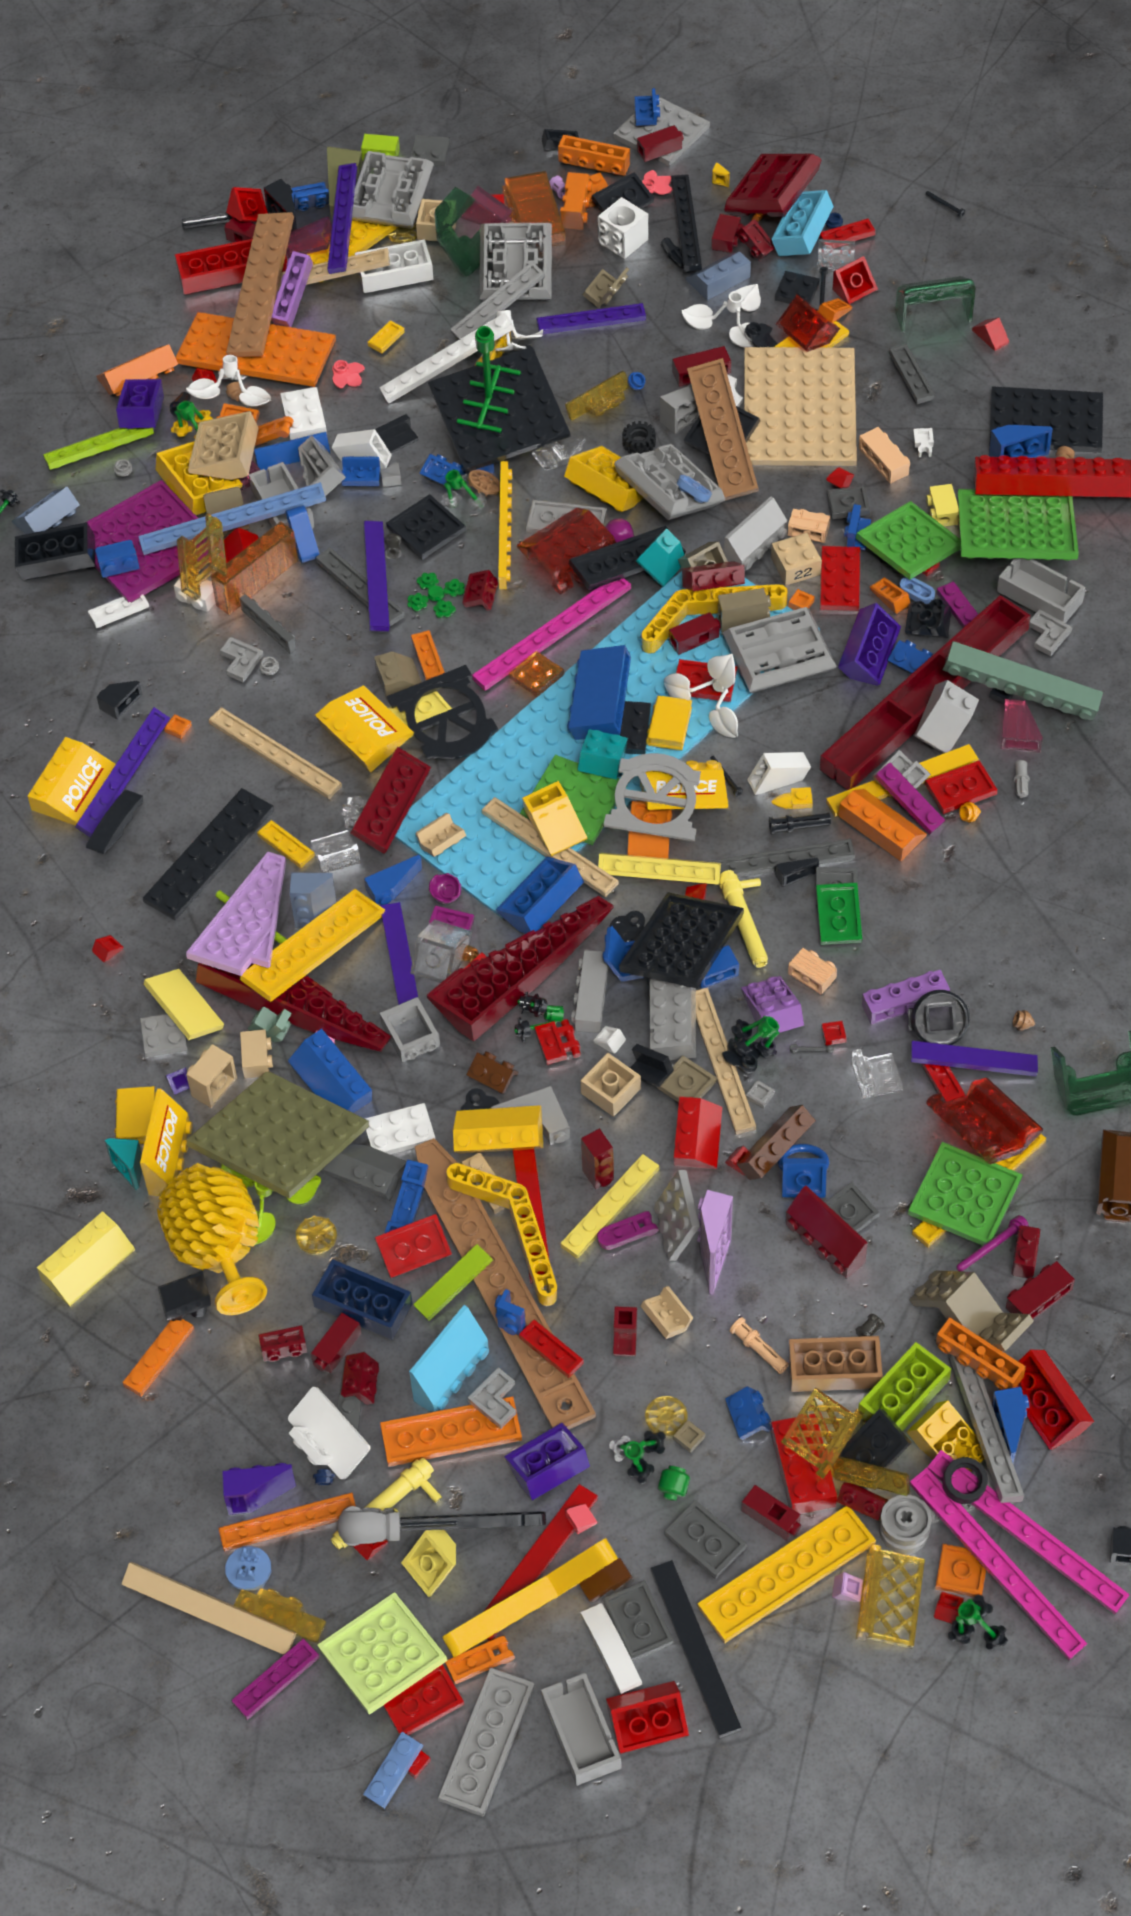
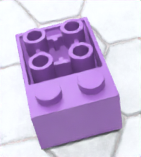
[741,976,804,1033]

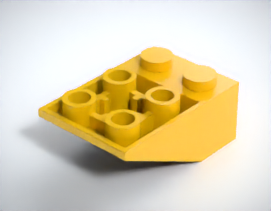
[522,781,587,856]
[907,1400,985,1472]

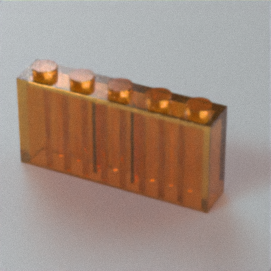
[502,171,566,247]
[211,521,298,615]

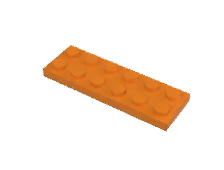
[380,1397,522,1467]

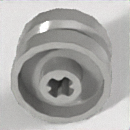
[879,1494,932,1554]

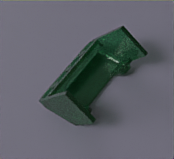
[434,187,494,276]
[895,276,976,332]
[1051,1031,1131,1116]

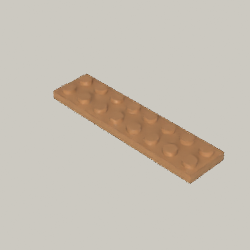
[687,358,759,501]

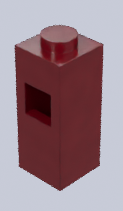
[637,125,684,162]
[224,217,256,242]
[669,612,721,655]
[311,1313,362,1374]
[741,1485,801,1541]

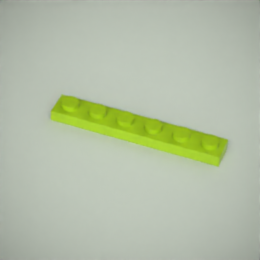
[43,428,154,470]

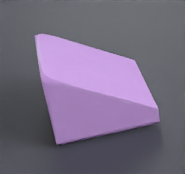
[832,1572,863,1602]

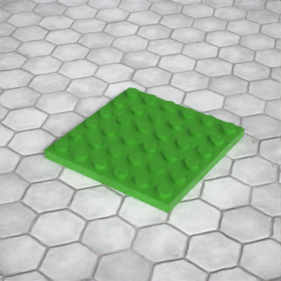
[957,489,1079,561]

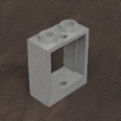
[380,997,440,1062]

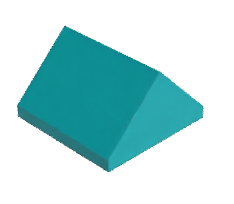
[105,1138,142,1190]

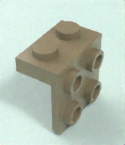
[582,267,629,308]
[203,487,250,537]

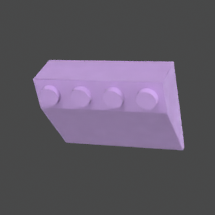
[697,1190,733,1295]

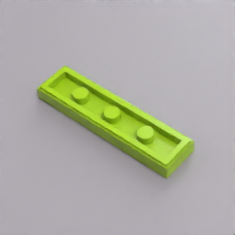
[413,1244,493,1321]

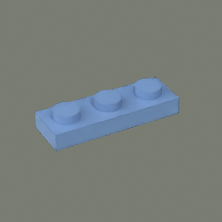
[363,1732,424,1808]

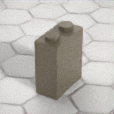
[718,588,771,635]

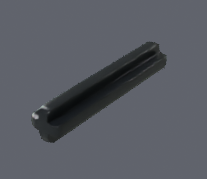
[182,212,232,229]

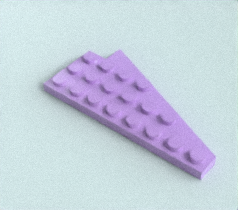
[186,852,286,976]

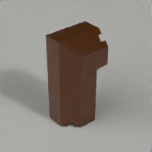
[1096,1129,1131,1223]

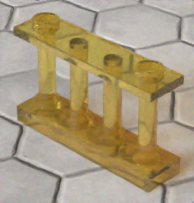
[177,513,227,601]

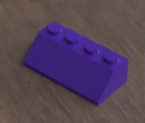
[838,603,901,686]

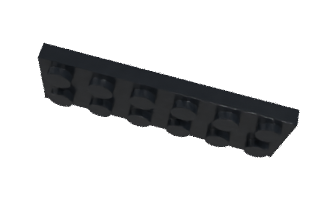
[569,525,686,590]

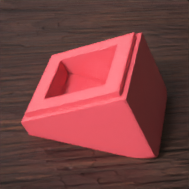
[566,1504,598,1534]

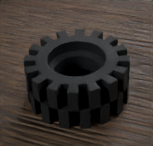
[622,421,656,454]

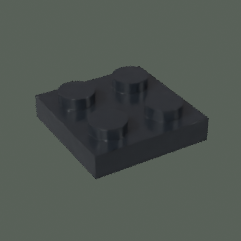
[775,271,820,308]

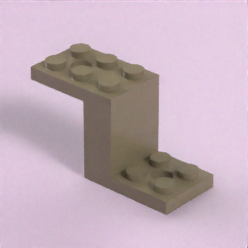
[909,1270,1034,1351]

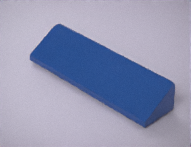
[254,432,330,471]

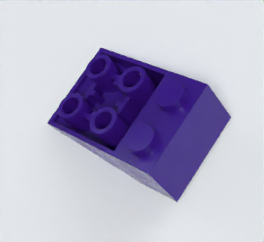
[223,1463,296,1515]

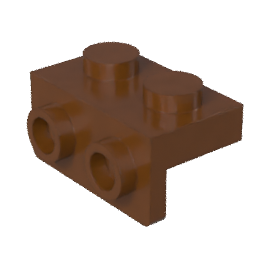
[466,1051,519,1094]

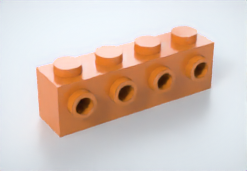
[558,135,630,176]
[936,1317,1026,1390]

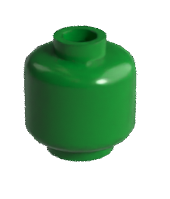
[658,1465,690,1501]

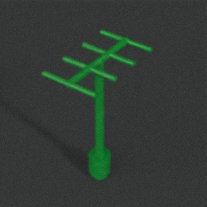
[456,326,521,433]

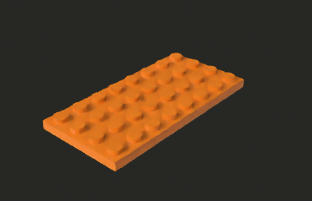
[175,312,336,387]

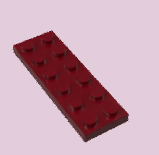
[350,746,431,854]

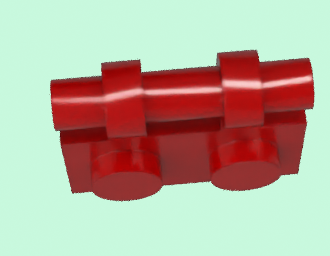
[534,1019,581,1065]

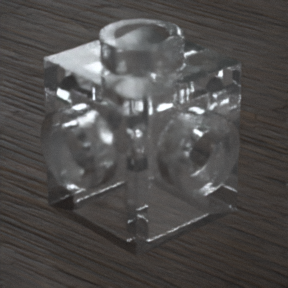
[342,796,367,828]

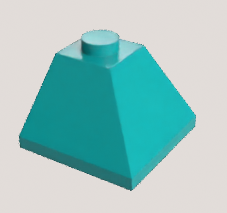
[636,528,685,587]

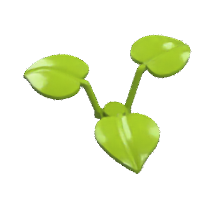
[221,1164,321,1245]

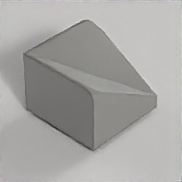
[380,463,401,487]

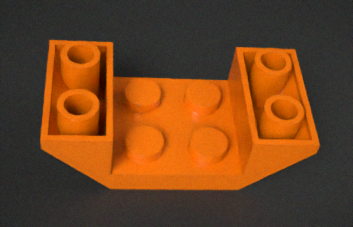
[628,799,673,858]

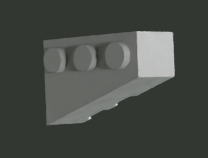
[660,385,699,434]
[298,435,346,496]

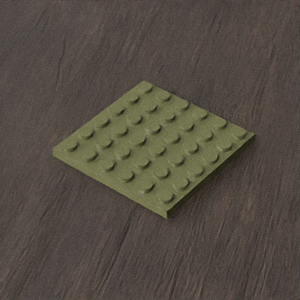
[187,1071,369,1199]

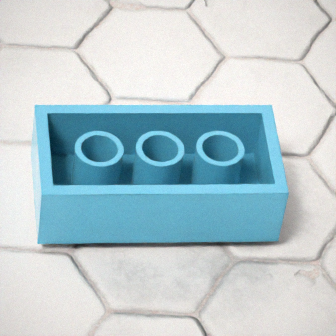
[771,190,834,256]

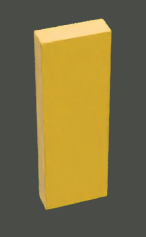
[257,820,315,868]

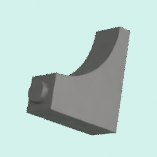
[491,1086,570,1145]

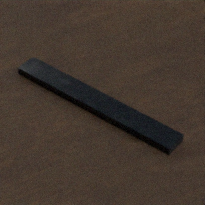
[671,174,702,271]
[651,1560,742,1739]

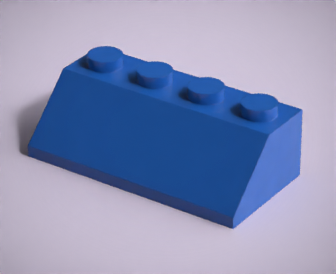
[496,856,584,933]
[288,1029,372,1113]

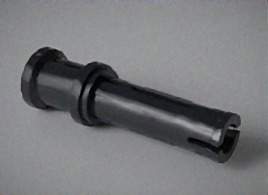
[768,812,831,835]

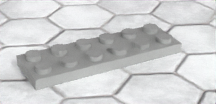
[438,1668,535,1817]

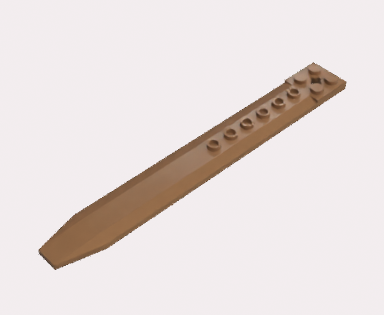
[415,1138,596,1430]

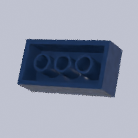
[312,1259,413,1340]

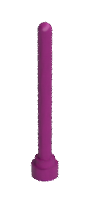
[956,1215,1029,1272]

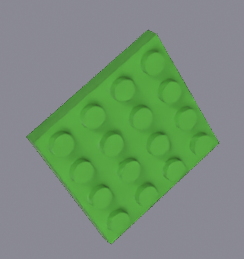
[856,501,961,580]
[520,754,627,845]
[908,1142,1023,1246]

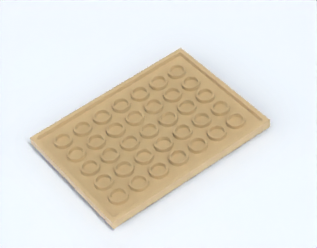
[744,347,857,466]

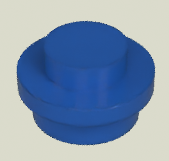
[628,372,646,390]

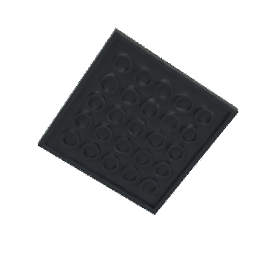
[428,346,571,473]

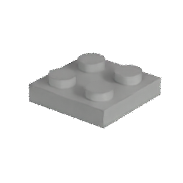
[140,1014,187,1058]

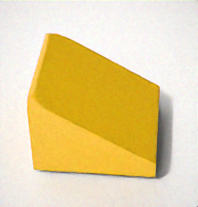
[712,163,730,187]

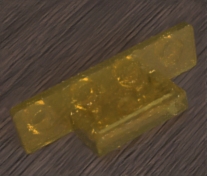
[565,371,630,420]
[827,1454,910,1496]
[234,1588,326,1643]

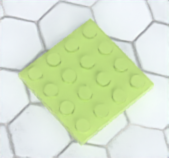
[317,1592,448,1715]

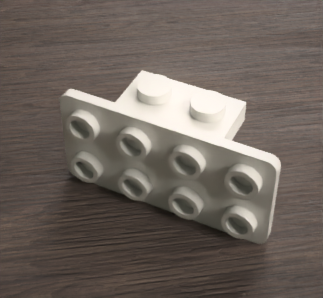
[288,1387,370,1479]

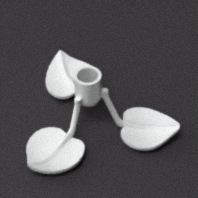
[682,284,761,347]
[495,310,543,352]
[186,355,271,406]
[664,654,738,738]

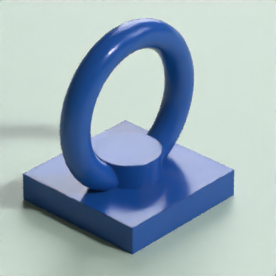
[778,1144,829,1198]

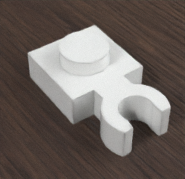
[913,428,934,457]

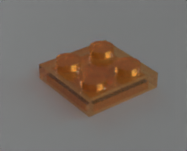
[509,651,565,697]

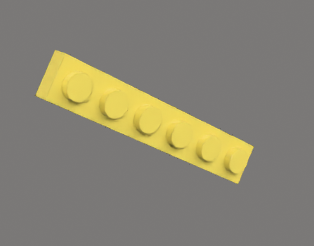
[598,853,721,884]
[561,1154,660,1259]

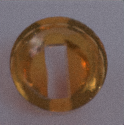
[462,945,479,963]

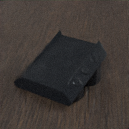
[905,599,952,637]
[158,1271,211,1321]

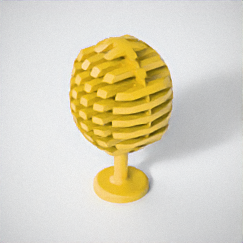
[157,1163,267,1315]

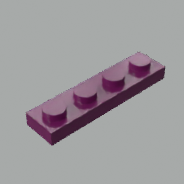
[874,762,945,835]
[231,1638,319,1720]

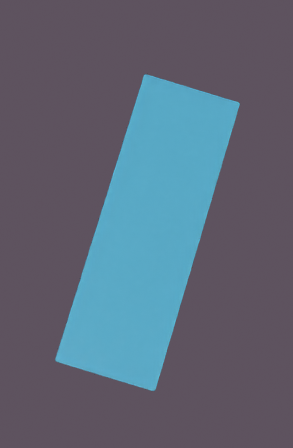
[395,571,820,918]

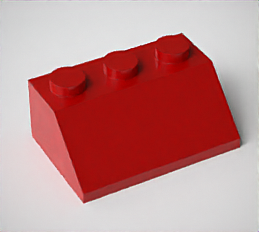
[674,1096,722,1169]
[606,1681,689,1754]

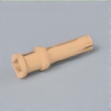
[729,1317,789,1374]

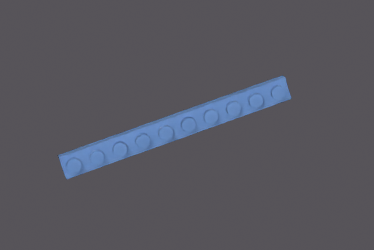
[139,482,326,555]

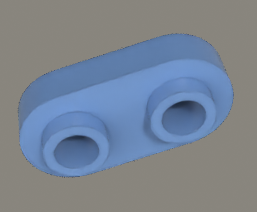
[677,475,712,503]
[899,577,935,604]

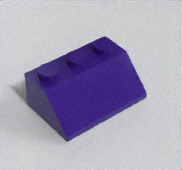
[504,1423,590,1501]

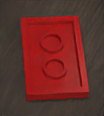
[676,659,737,702]
[925,760,998,814]
[374,1214,452,1279]
[383,1664,464,1736]

